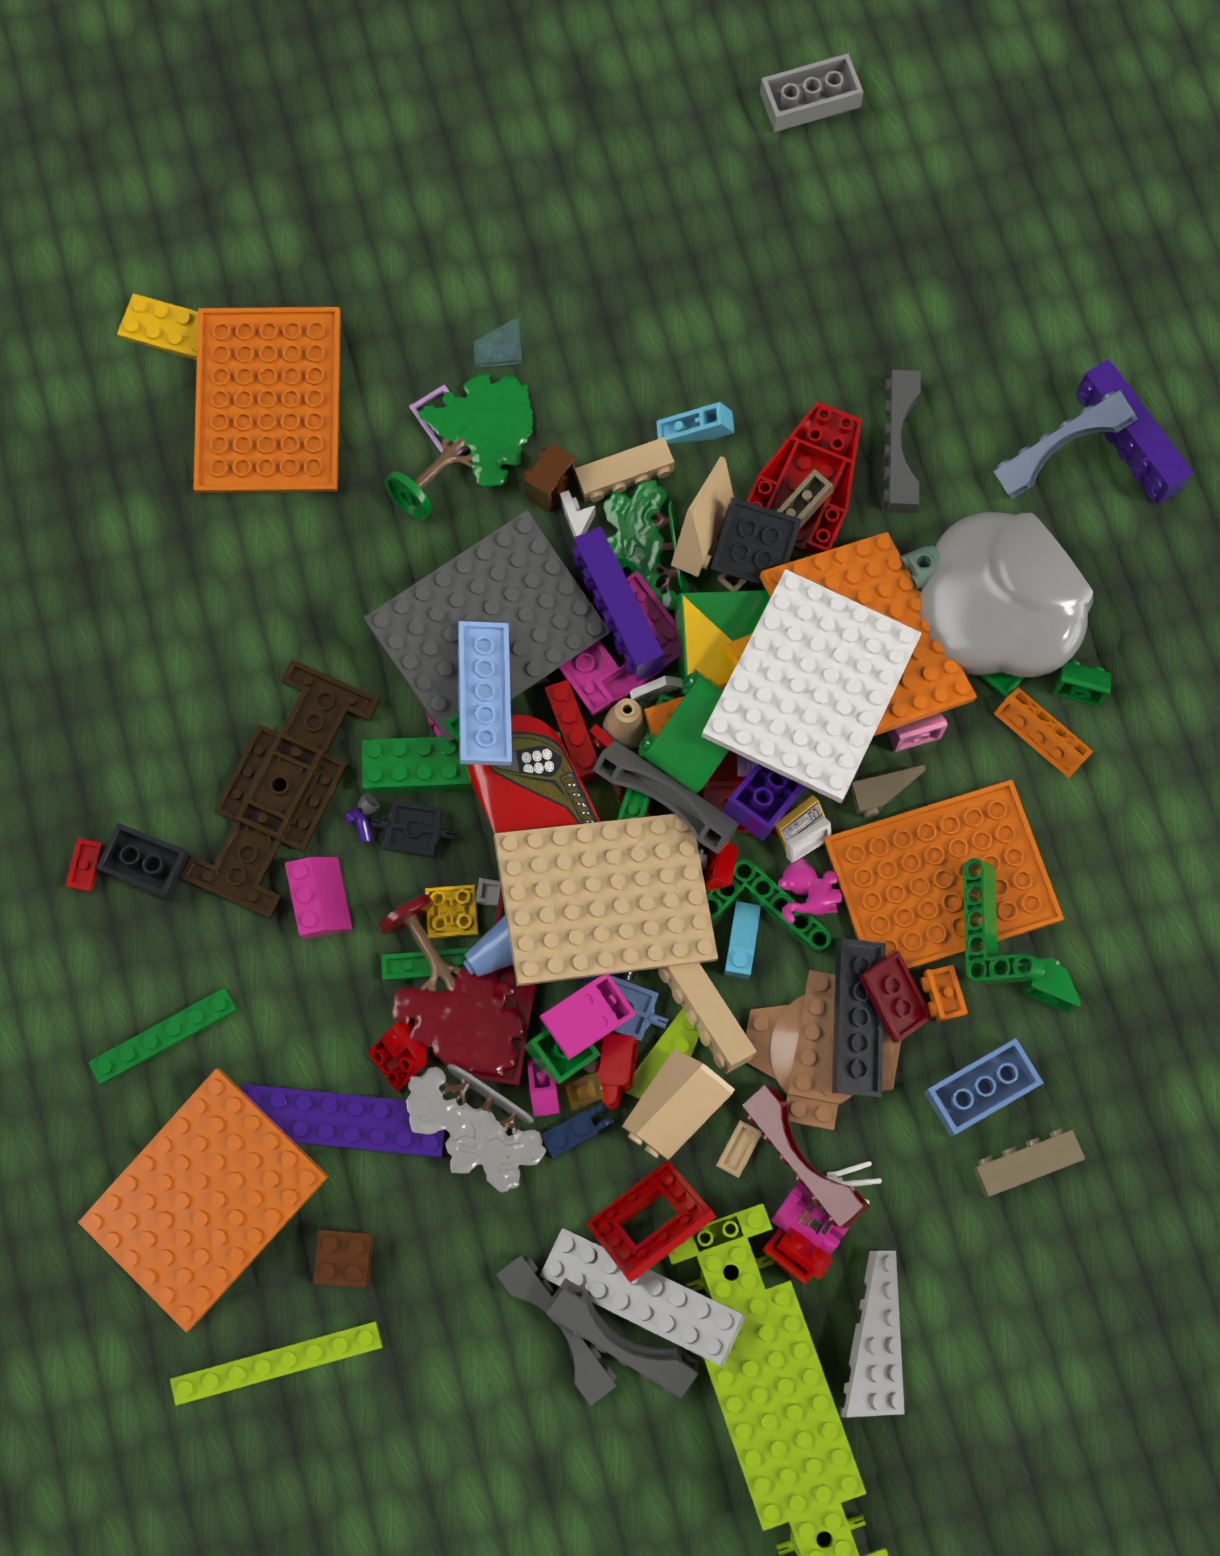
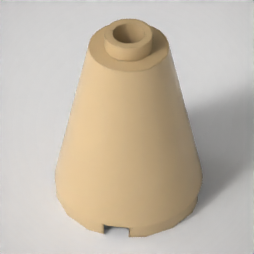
[603,698,648,749]

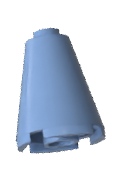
[463,915,513,976]

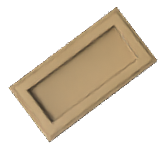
[716,1120,762,1179]

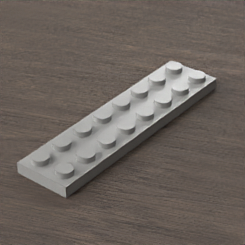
[539,1228,746,1367]

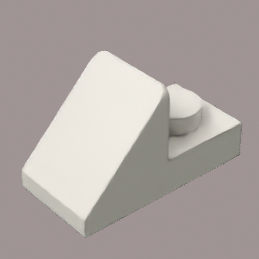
[560,490,595,538]

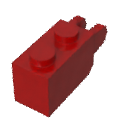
[595,1034,638,1110]

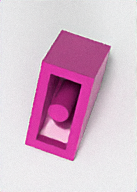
[527,1060,560,1117]

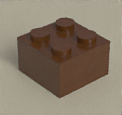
[523,442,576,512]
[313,1230,374,1288]

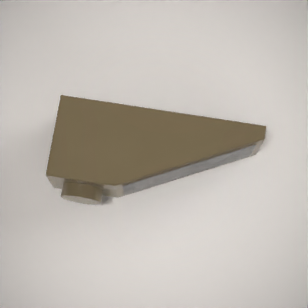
[849,765,925,818]

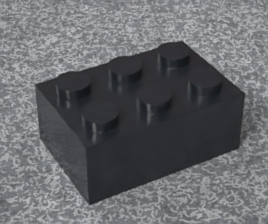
[96,823,191,902]

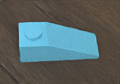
[656,402,734,444]
[724,901,761,980]

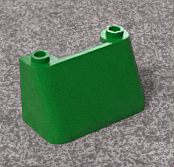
[639,670,729,793]

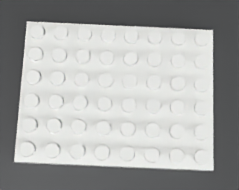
[701,569,922,803]

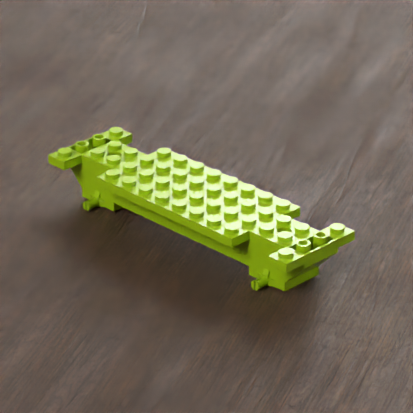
[668,1204,888,1556]

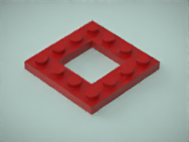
[585,1160,716,1283]

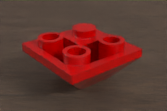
[367,1018,427,1093]

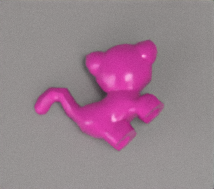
[778,858,842,924]

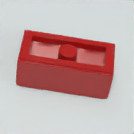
[704,843,738,892]

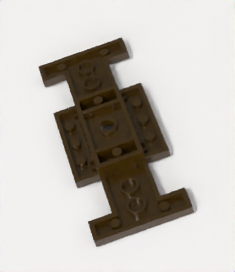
[180,660,380,920]

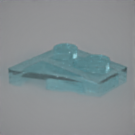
[473,318,522,367]

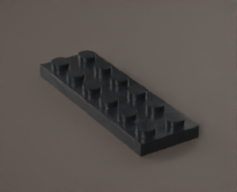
[832,938,886,1098]

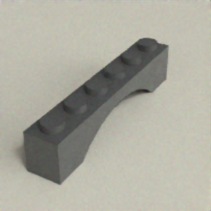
[883,370,921,513]
[593,740,740,854]
[496,1255,617,1406]
[546,1278,699,1398]

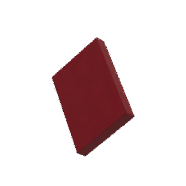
[859,950,933,1043]

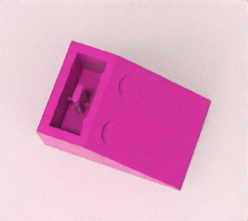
[540,974,636,1060]

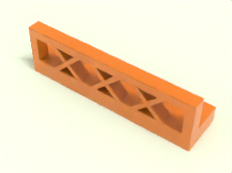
[994,687,1094,778]

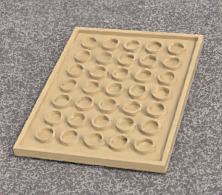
[493,814,718,986]

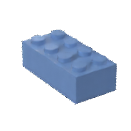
[924,1038,1043,1137]

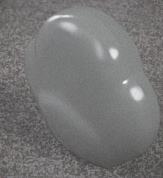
[920,512,1093,678]

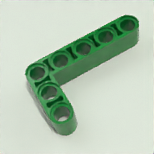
[963,858,1045,985]
[707,860,831,954]

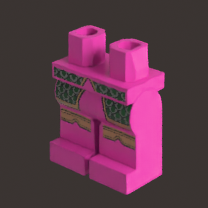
[771,1182,850,1255]

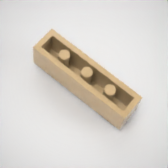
[574,437,674,502]

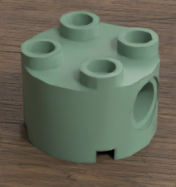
[899,544,940,593]

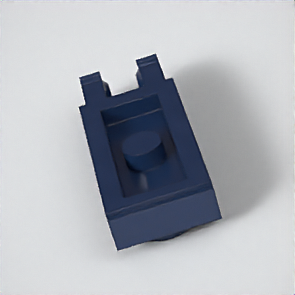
[541,1103,615,1158]

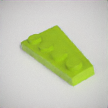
[623,1008,699,1099]

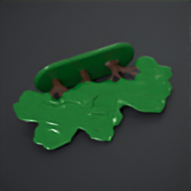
[603,480,688,611]

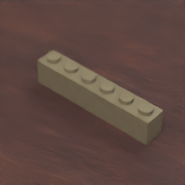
[716,469,834,592]

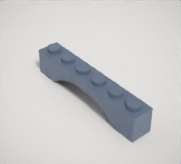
[994,390,1138,499]

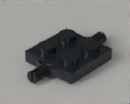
[371,800,456,858]

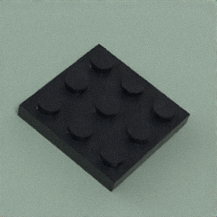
[709,497,802,585]

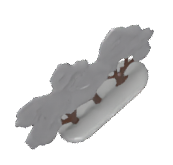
[406,1064,546,1192]

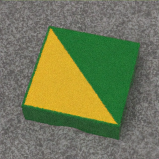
[674,590,770,695]

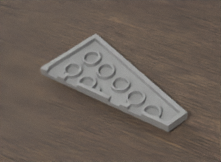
[839,1251,905,1417]

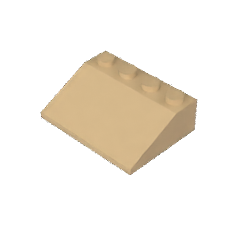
[671,456,734,577]

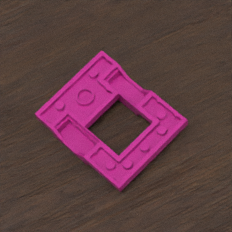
[558,571,680,717]

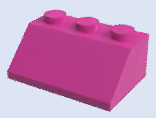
[285,857,353,941]

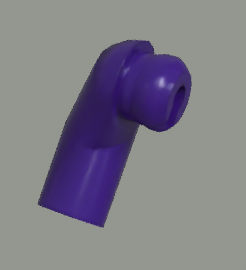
[345,809,372,842]

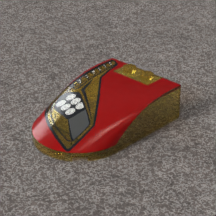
[467,715,600,834]

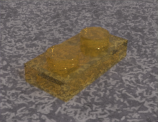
[566,1073,603,1111]

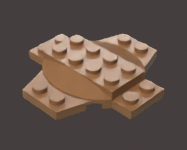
[746,970,901,1131]

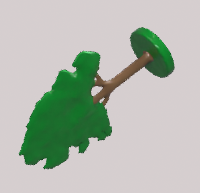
[384,373,533,521]

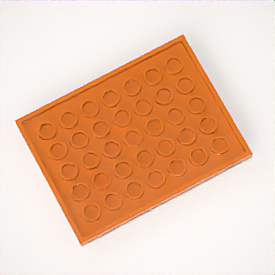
[193,307,341,493]
[759,532,977,736]
[824,780,1064,970]
[78,1068,329,1332]

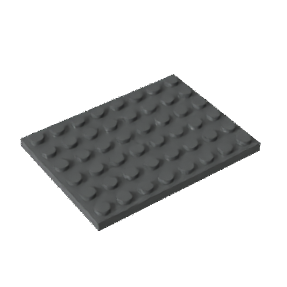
[363,510,609,742]

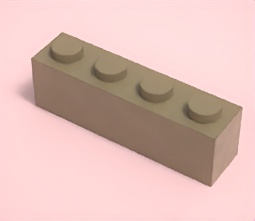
[973,1128,1085,1198]

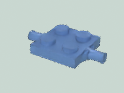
[611,976,668,1042]

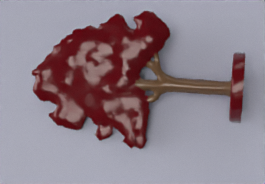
[377,894,527,1076]

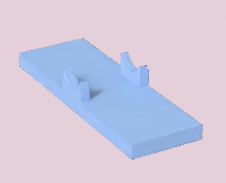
[457,621,512,766]

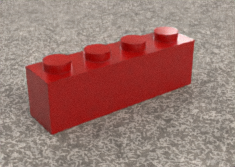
[545,680,602,783]

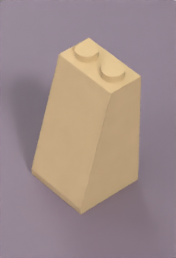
[622,1049,735,1160]

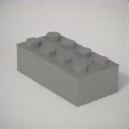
[760,53,863,132]

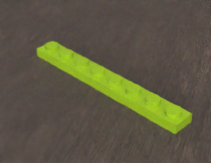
[170,1322,383,1405]

